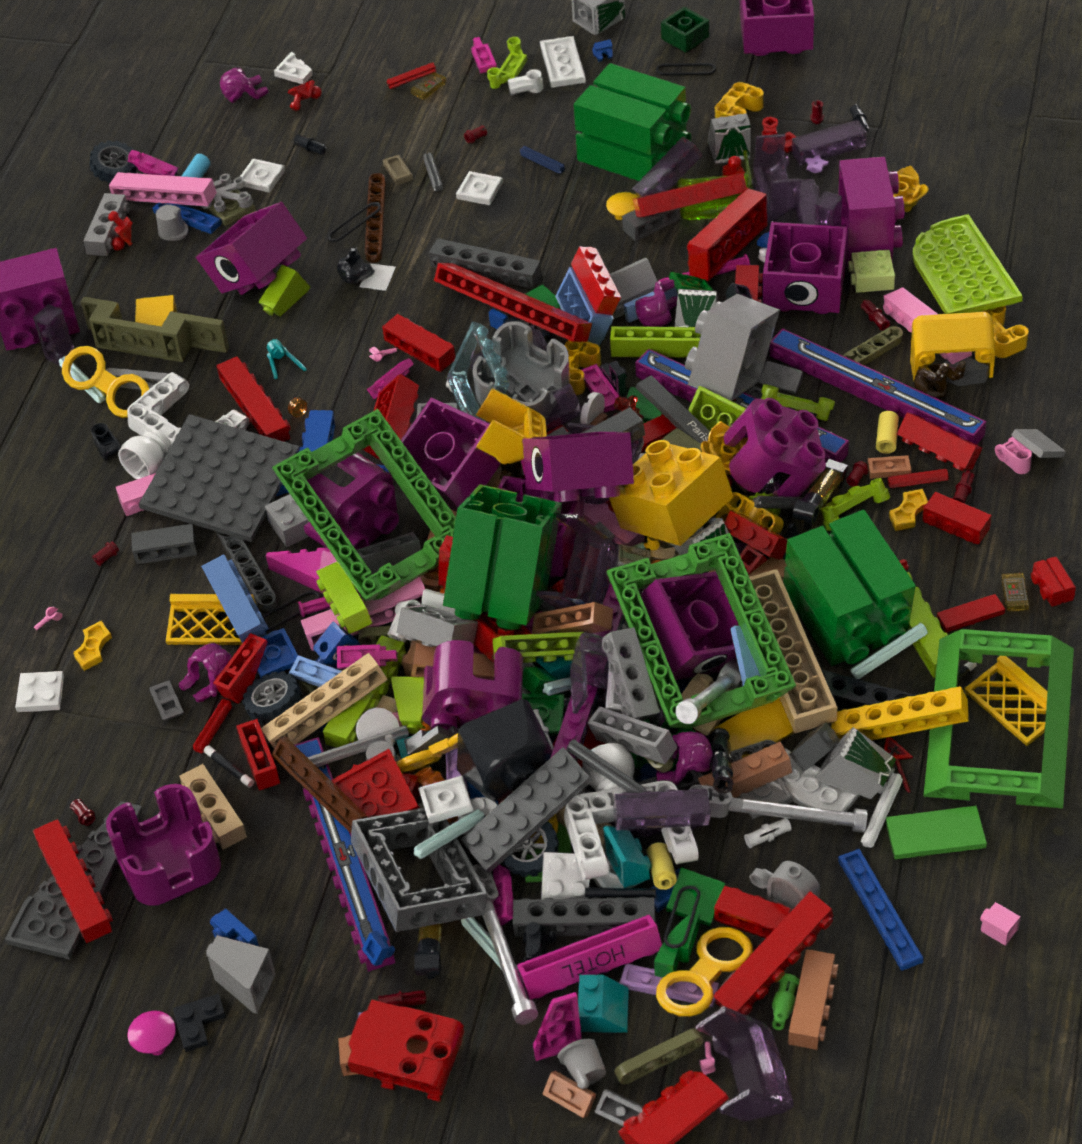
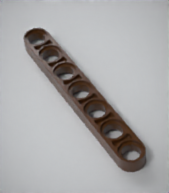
[365,173,386,263]

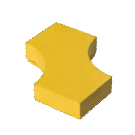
[889,489,928,531]
[73,621,112,671]

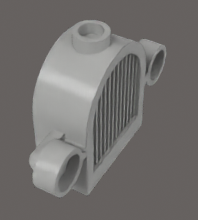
[750,861,826,911]

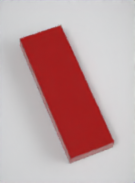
[937,594,1005,633]

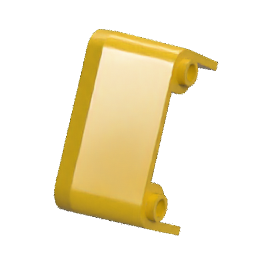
[910,312,995,380]
[476,388,547,465]

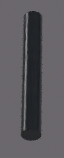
[585,888,656,898]

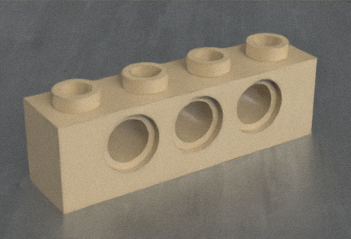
[179,764,247,850]

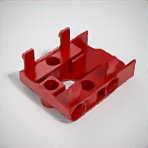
[348,1000,465,1102]

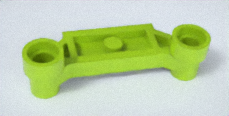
[487,37,527,89]
[761,384,835,421]
[821,478,890,530]

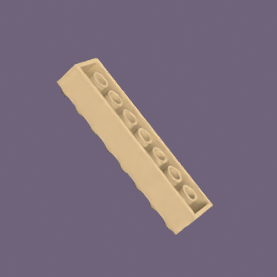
[749,569,837,734]

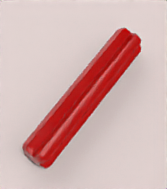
[387,63,436,89]
[888,469,949,488]
[193,699,232,753]

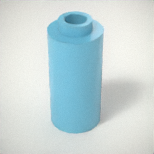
[181,154,211,178]

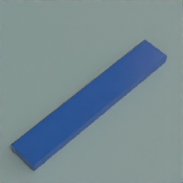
[838,849,923,971]

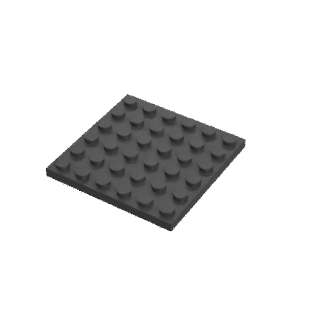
[139,414,299,542]

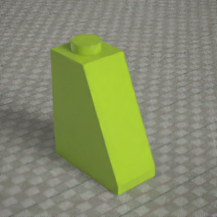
[259,265,311,317]
[391,676,426,734]

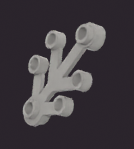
[202,174,253,212]

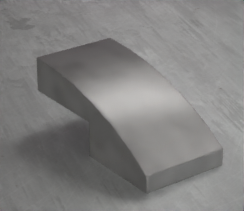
[495,370,540,402]
[149,680,184,722]

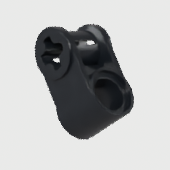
[91,423,121,461]

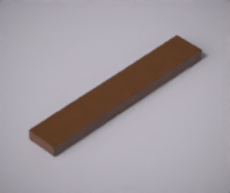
[272,737,368,833]

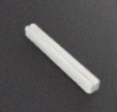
[861,773,903,848]

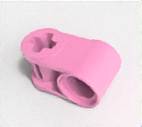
[995,437,1032,474]

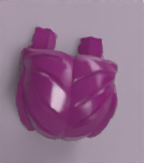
[220,68,269,103]
[635,279,678,327]
[179,643,232,703]
[656,731,713,785]

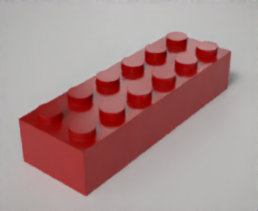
[687,188,767,281]

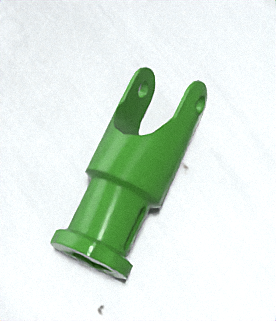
[772,973,800,1030]

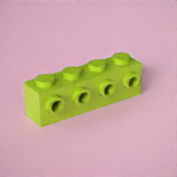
[316,562,373,634]
[492,632,586,663]

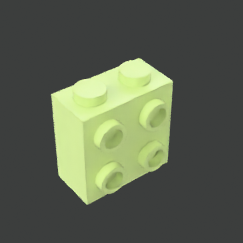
[848,250,895,293]

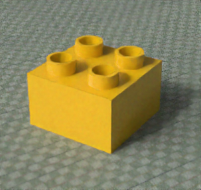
[609,440,734,546]

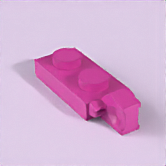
[471,37,497,74]
[128,150,178,176]
[367,358,414,399]
[337,644,398,669]
[493,864,513,926]

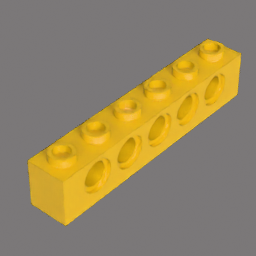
[831,687,968,740]

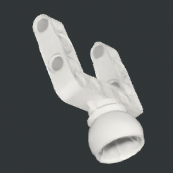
[118,372,250,479]
[564,743,698,880]

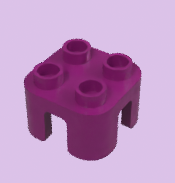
[724,398,826,497]
[304,452,399,550]
[422,640,523,730]
[106,784,221,906]

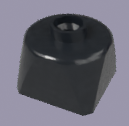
[457,699,552,800]

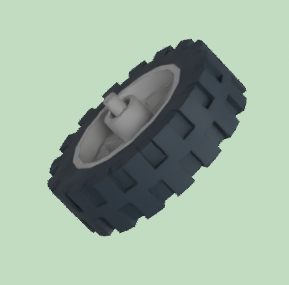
[243,671,302,725]
[502,821,559,877]

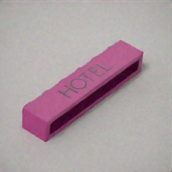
[517,915,662,1000]

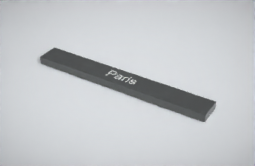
[636,375,749,494]

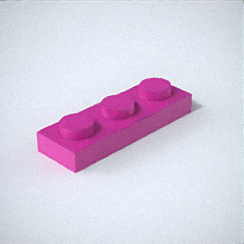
[582,364,623,413]

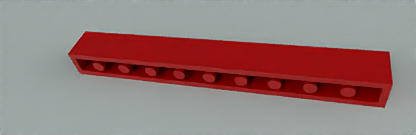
[434,263,592,342]

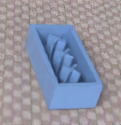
[555,267,613,346]
[201,554,269,643]

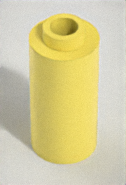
[876,411,899,454]
[647,842,677,890]

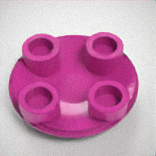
[128,1011,176,1055]

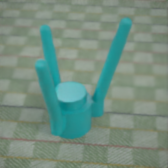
[267,339,307,379]

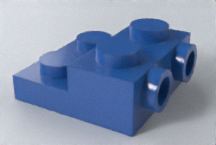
[257,628,298,678]
[210,908,259,946]

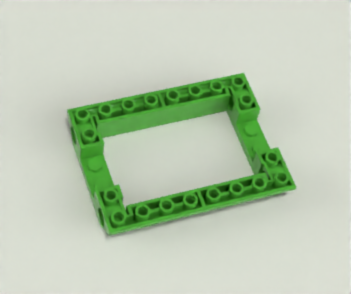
[272,409,456,601]
[607,533,796,729]
[924,629,1074,808]

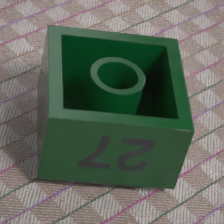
[661,6,709,53]

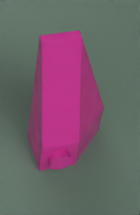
[266,548,337,594]
[533,992,582,1061]

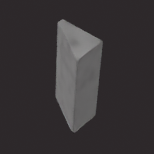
[759,361,803,394]
[595,1089,644,1127]

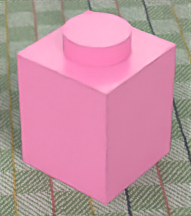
[980,902,1020,946]

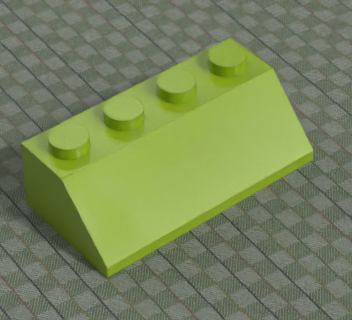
[688,385,746,438]

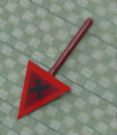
[884,737,913,793]

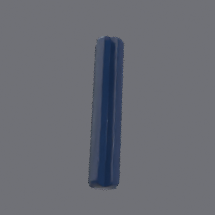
[520,146,565,174]

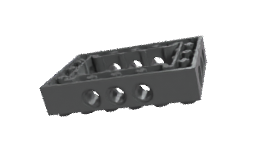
[351,808,487,932]

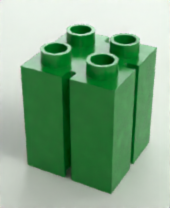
[574,63,692,185]
[443,484,562,630]
[783,510,916,666]

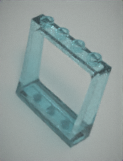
[446,321,510,424]

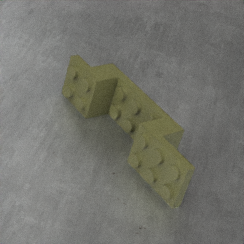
[81,297,229,362]

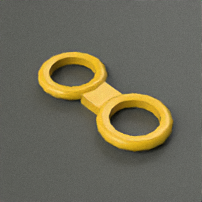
[62,346,149,418]
[397,733,458,773]
[656,927,753,1017]

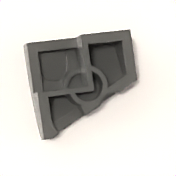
[406,725,459,755]

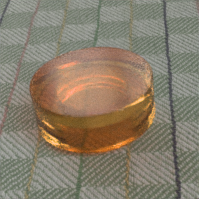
[288,397,307,418]

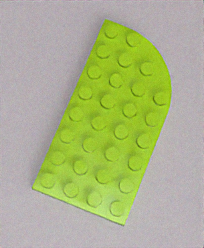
[913,214,1022,314]

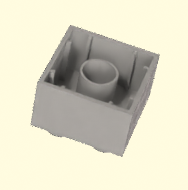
[685,294,780,401]

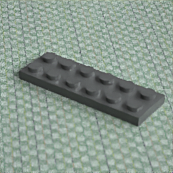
[461,747,593,873]

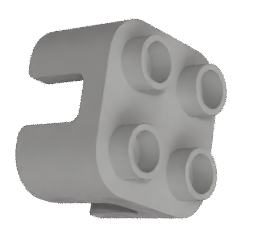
[473,321,570,419]

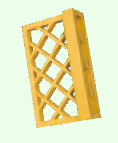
[166,594,257,645]
[964,656,1048,746]

